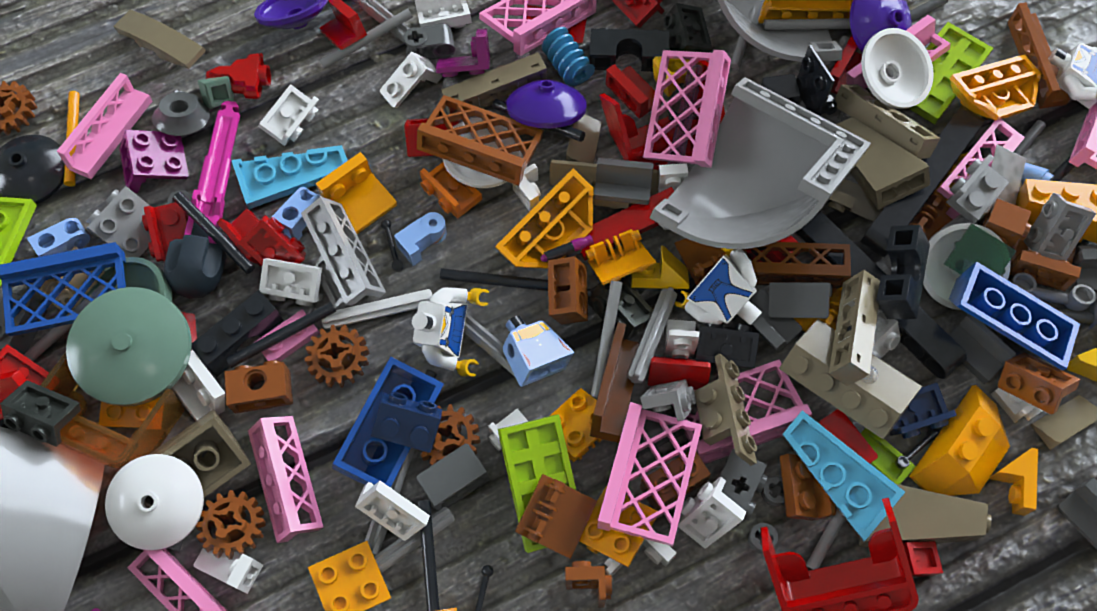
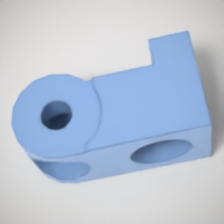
[272,187,320,240]
[394,212,447,266]
[27,218,90,257]

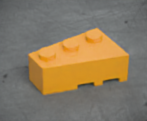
[1015,179,1097,243]

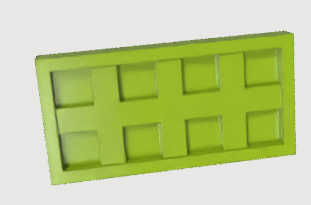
[908,22,993,124]
[497,415,576,553]

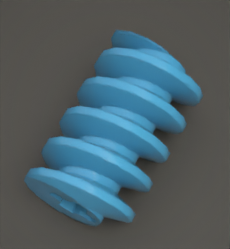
[542,27,595,86]

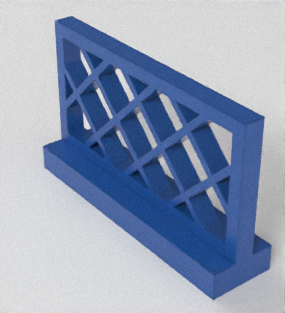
[0,242,126,337]

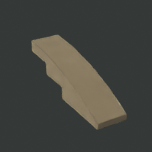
[113,9,206,69]

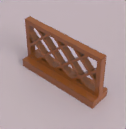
[417,95,544,186]

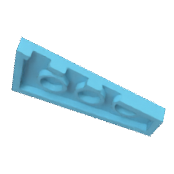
[231,145,348,209]
[782,410,905,542]

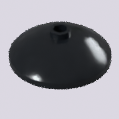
[0,135,65,204]

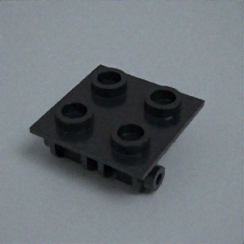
[796,45,837,117]

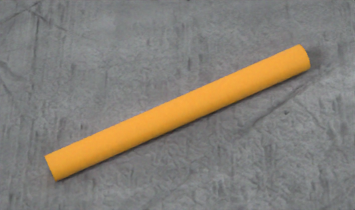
[64,91,80,187]

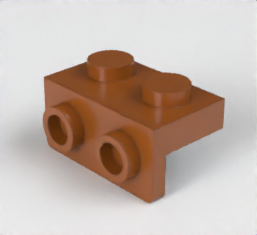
[565,561,612,608]

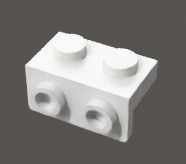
[414,0,472,28]
[258,84,319,146]

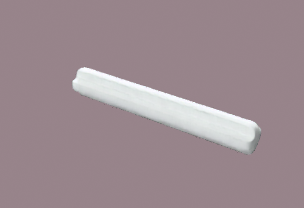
[321,289,432,329]

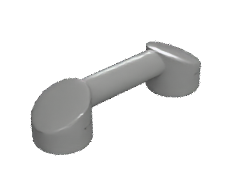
[1011,273,1096,311]

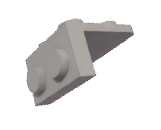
[86,186,151,258]

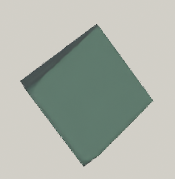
[198,76,235,109]

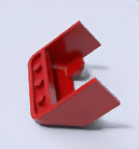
[599,60,725,170]
[761,498,919,611]

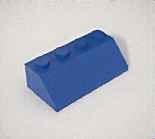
[949,262,1080,371]
[332,356,444,487]

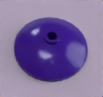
[254,0,328,29]
[850,0,912,53]
[506,80,587,128]

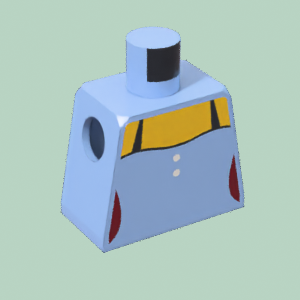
[503,316,574,387]

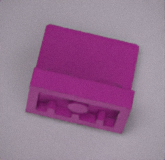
[436,28,490,77]
[119,130,189,193]

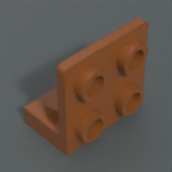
[1009,239,1081,292]

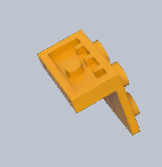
[315,152,397,234]

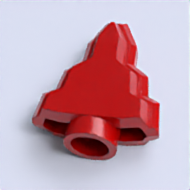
[205,53,271,99]

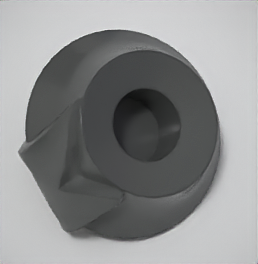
[152,90,210,136]

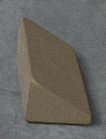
[566,114,602,164]
[1031,395,1097,450]

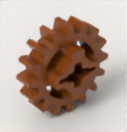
[0,81,37,136]
[304,325,370,388]
[417,404,481,466]
[195,490,266,560]

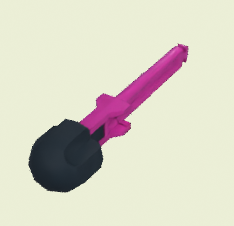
[164,101,240,299]

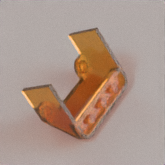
[40,352,184,468]

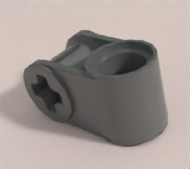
[404,23,455,60]

